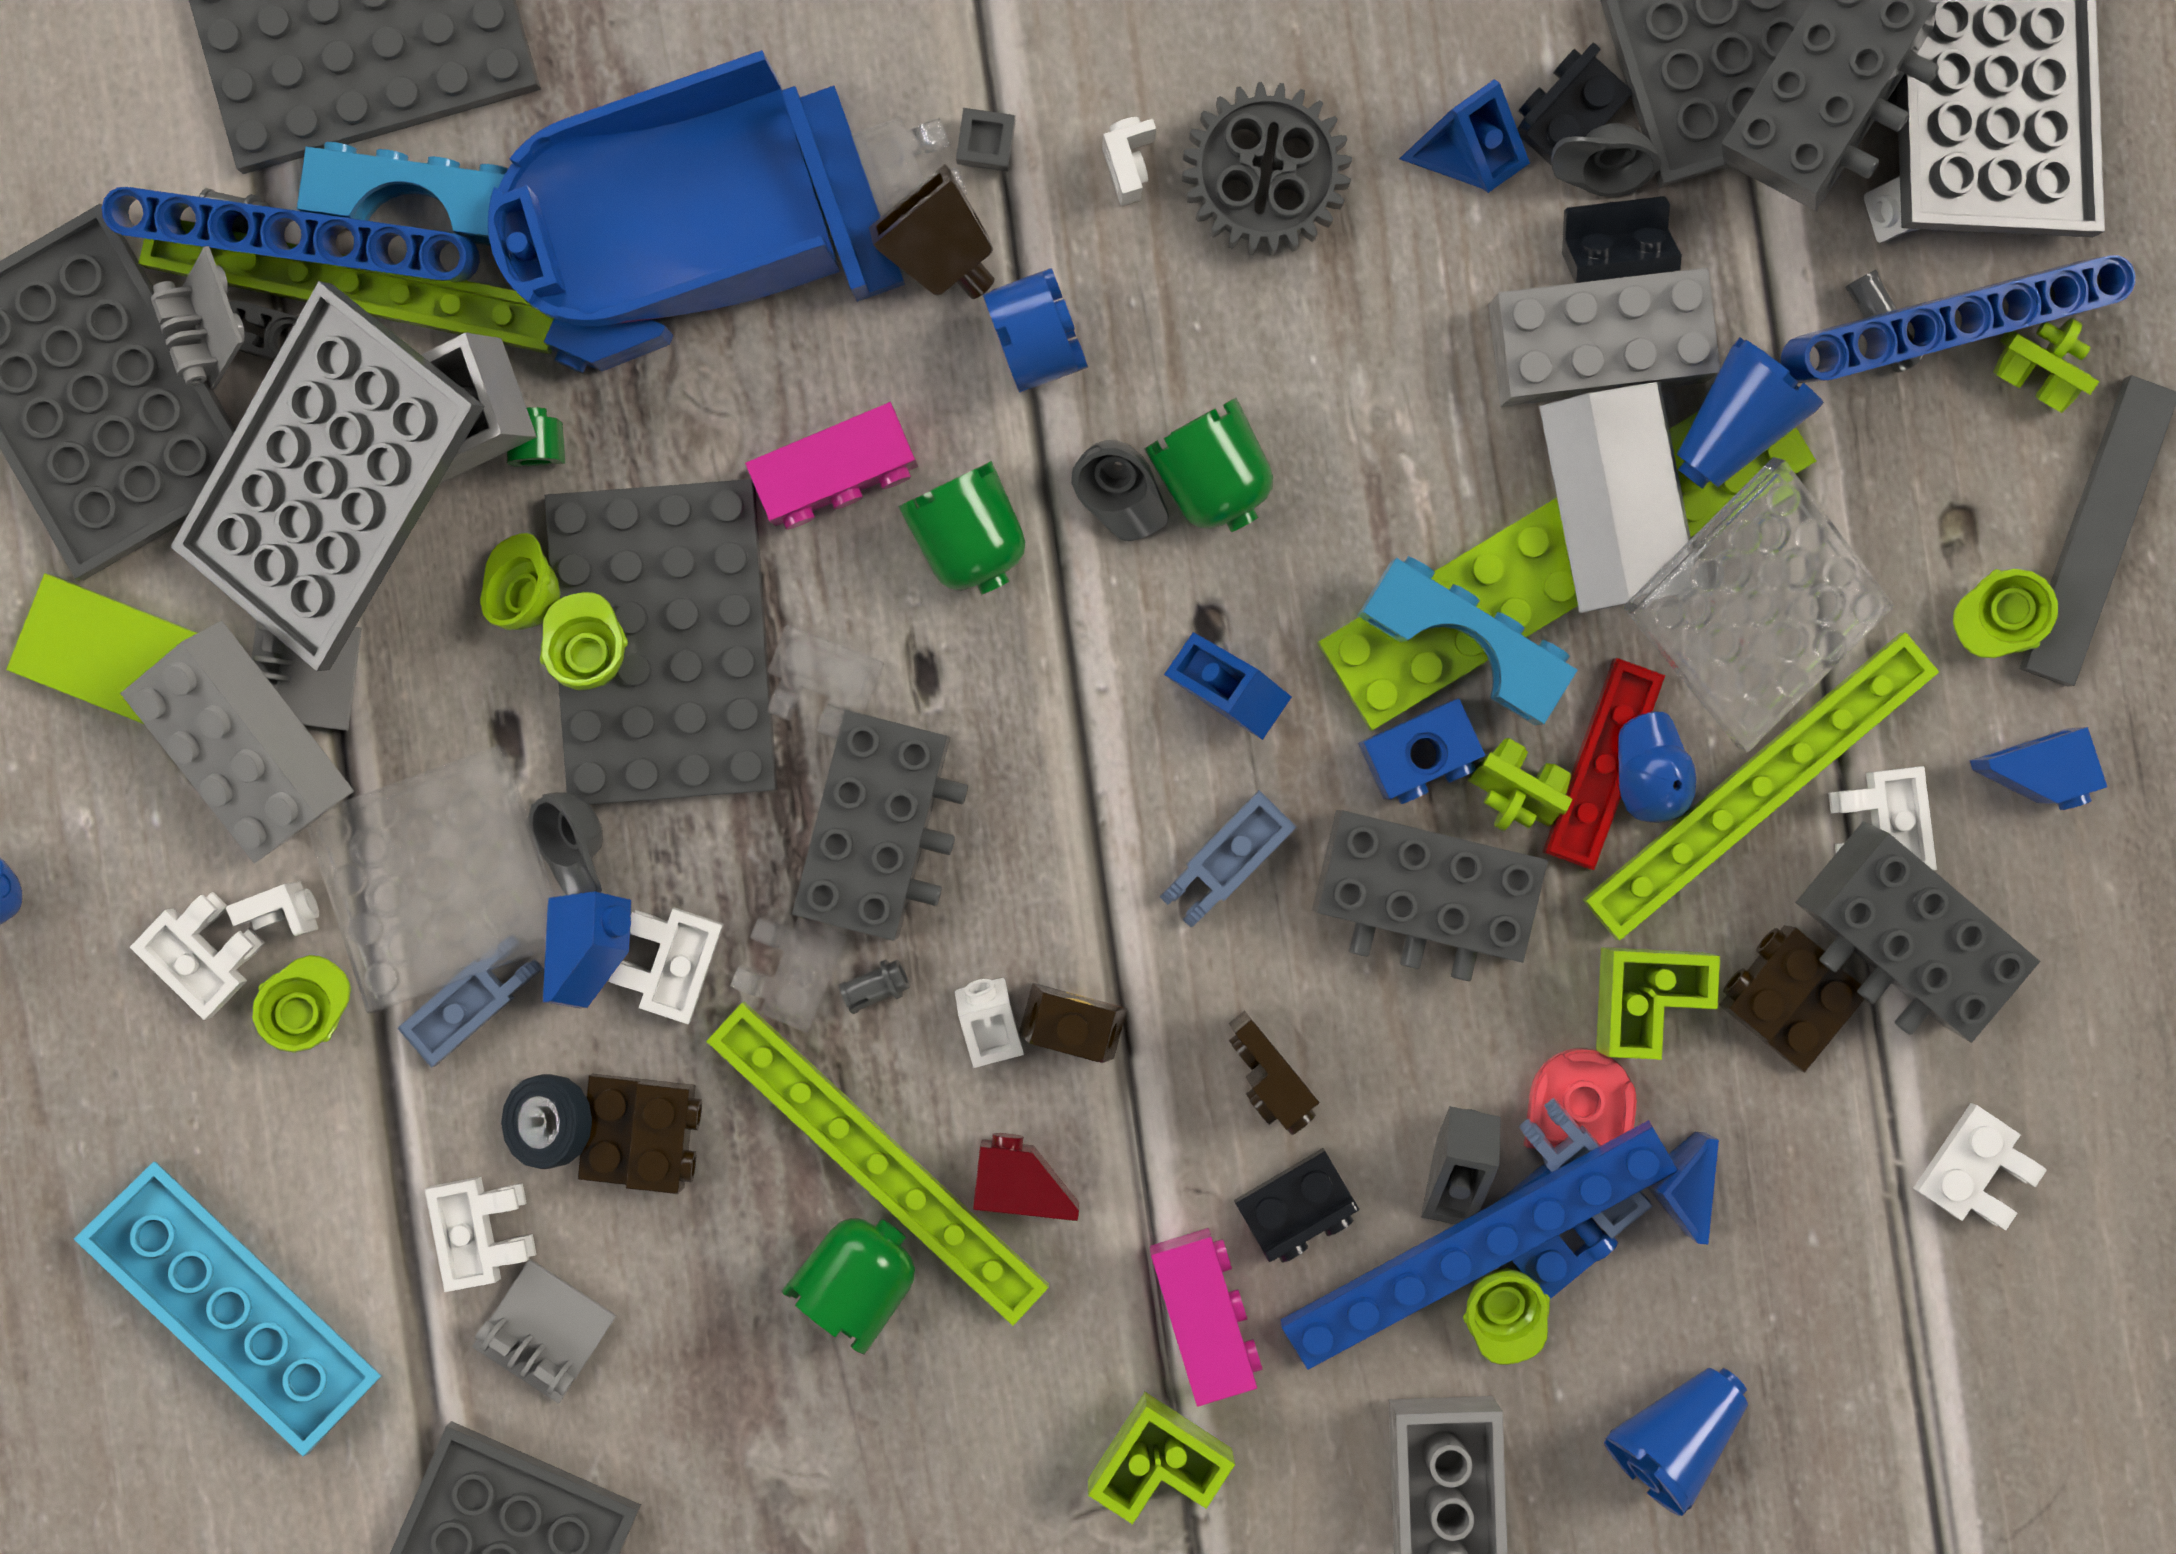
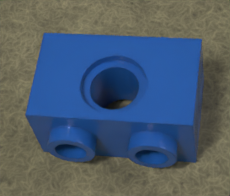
[1358,698,1486,805]

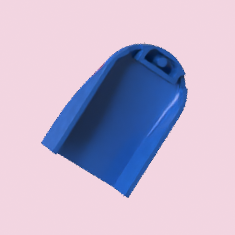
[488,50,840,326]

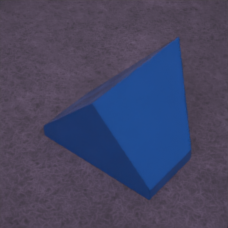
[1399,79,1530,193]
[1647,1132,1719,1245]

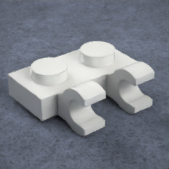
[1828,766,1937,870]
[130,892,265,1020]
[608,907,724,1024]
[1913,1103,2047,1230]
[425,1177,537,1292]

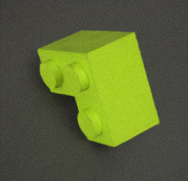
[1596,947,1720,1060]
[1088,1391,1235,1525]

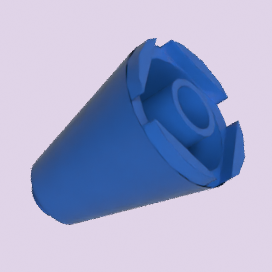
[1676,337,1824,489]
[1604,1368,1748,1516]

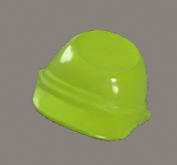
[480,533,561,630]
[1953,568,2058,658]
[540,592,628,690]
[252,955,351,1053]
[1463,1268,1550,1365]

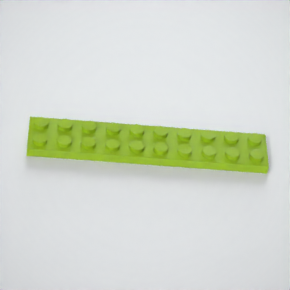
[1317,412,1817,731]

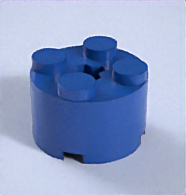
[983,268,1088,392]

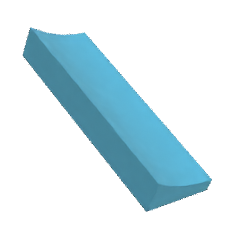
[74,1161,382,1457]

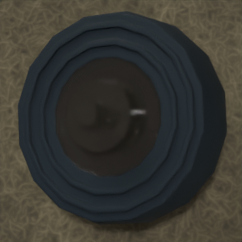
[501,1074,592,1169]

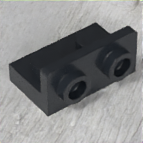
[1517,42,1633,165]
[1562,196,1682,283]
[1234,1148,1360,1263]

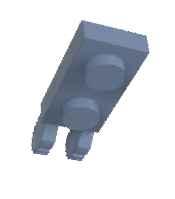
[1160,790,1296,927]
[398,935,543,1068]
[1519,1098,1653,1239]

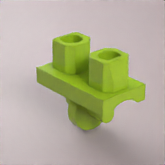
[1993,318,2100,413]
[1468,738,1573,831]

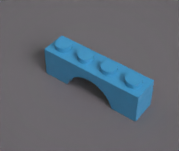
[297,142,508,246]
[1357,556,1578,726]

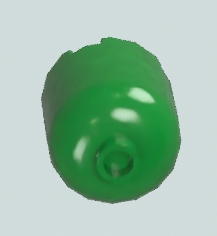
[1144,398,1273,532]
[898,461,1026,595]
[782,1218,915,1355]

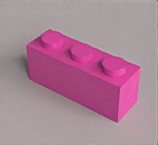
[745,402,918,530]
[1150,1228,1263,1407]

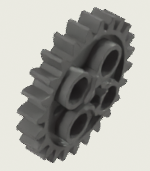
[1182,82,1352,256]

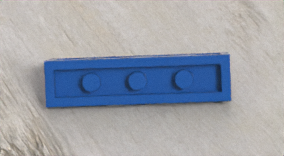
[781,85,905,302]

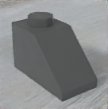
[1421,1106,1501,1225]

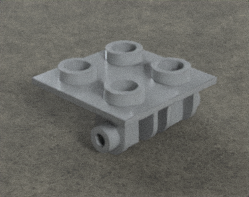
[151,246,245,389]
[252,620,362,731]
[472,1259,617,1404]

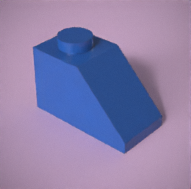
[544,319,674,373]
[1164,632,1292,740]
[1969,727,2108,810]
[543,891,631,1009]

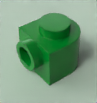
[507,407,565,467]

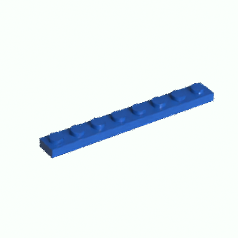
[1281,1120,1678,1370]

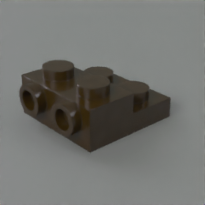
[1719,925,1865,1073]
[1229,1010,1320,1135]
[578,1074,702,1194]

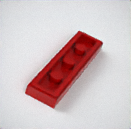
[1542,658,1666,871]

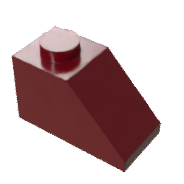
[973,1133,1079,1221]

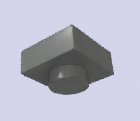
[956,108,1016,172]

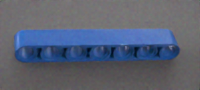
[101,187,480,282]
[1781,255,2136,383]

